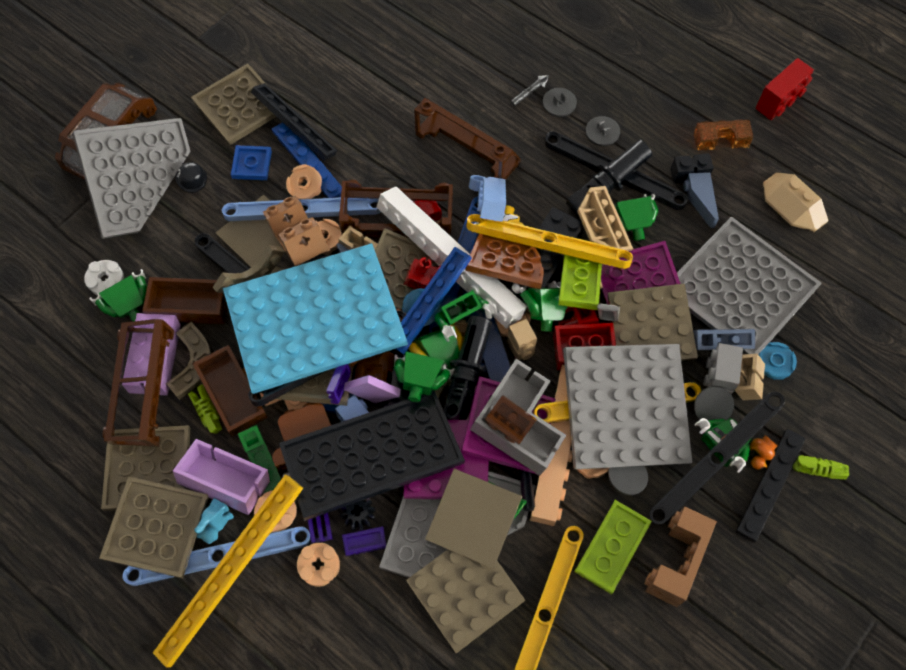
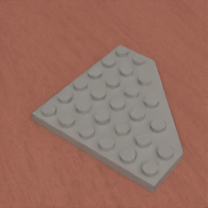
[72,118,191,239]
[379,471,536,578]

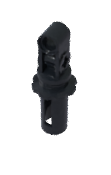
[566,140,653,217]
[443,316,492,420]

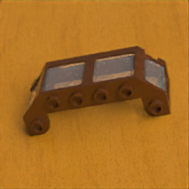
[55,83,157,180]

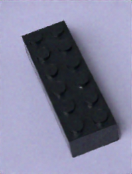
[502,207,584,314]

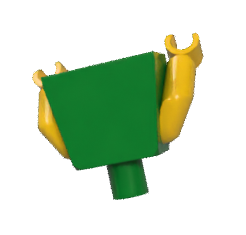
[408,323,463,370]

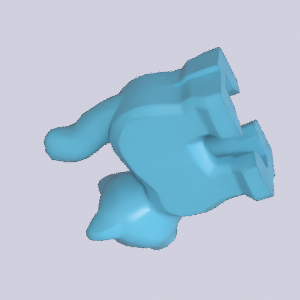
[194,498,234,544]

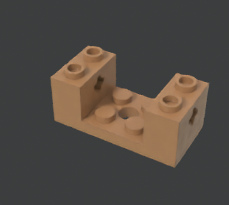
[263,196,329,266]
[644,506,717,607]

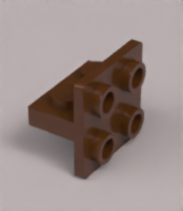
[485,395,537,444]

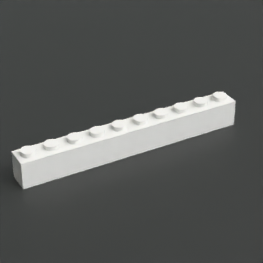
[377,187,527,329]

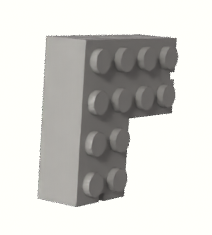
[470,359,566,476]

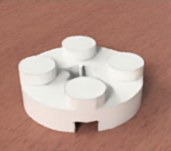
[84,260,124,295]

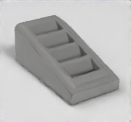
[598,304,620,322]

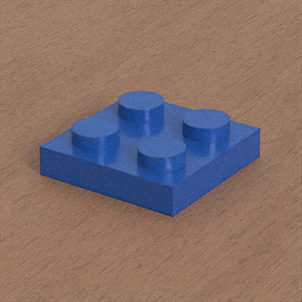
[231,145,272,180]

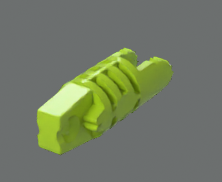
[188,384,222,433]
[792,455,849,479]

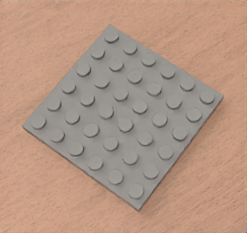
[677,217,822,355]
[563,344,692,470]

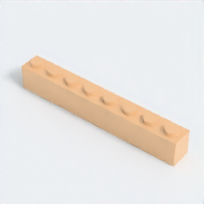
[530,365,573,526]

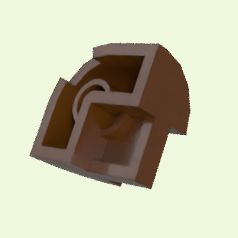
[353,351,394,382]

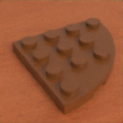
[465,234,544,289]

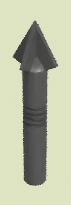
[510,75,549,106]

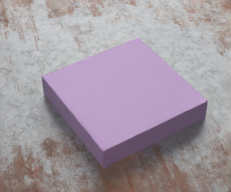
[344,375,401,403]

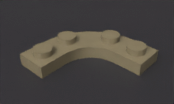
[213,245,285,293]
[166,322,211,400]

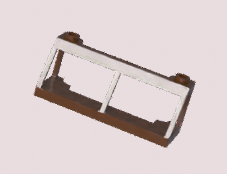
[414,98,521,180]
[339,180,453,239]
[103,319,174,447]

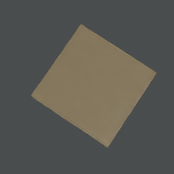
[216,195,281,268]
[425,469,522,569]

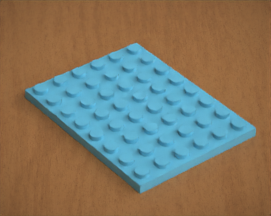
[223,243,408,394]

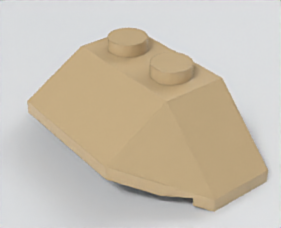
[763,173,828,232]
[577,186,633,251]

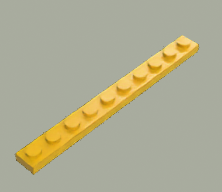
[153,474,303,667]

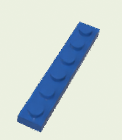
[272,123,342,198]
[396,247,472,354]

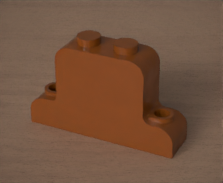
[272,402,331,472]

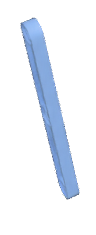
[222,197,381,221]
[123,527,311,586]

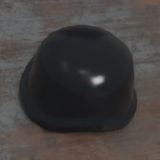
[175,162,207,193]

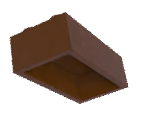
[143,277,227,324]
[192,345,268,437]

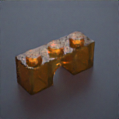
[694,119,753,150]

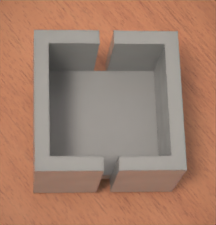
[703,343,743,395]

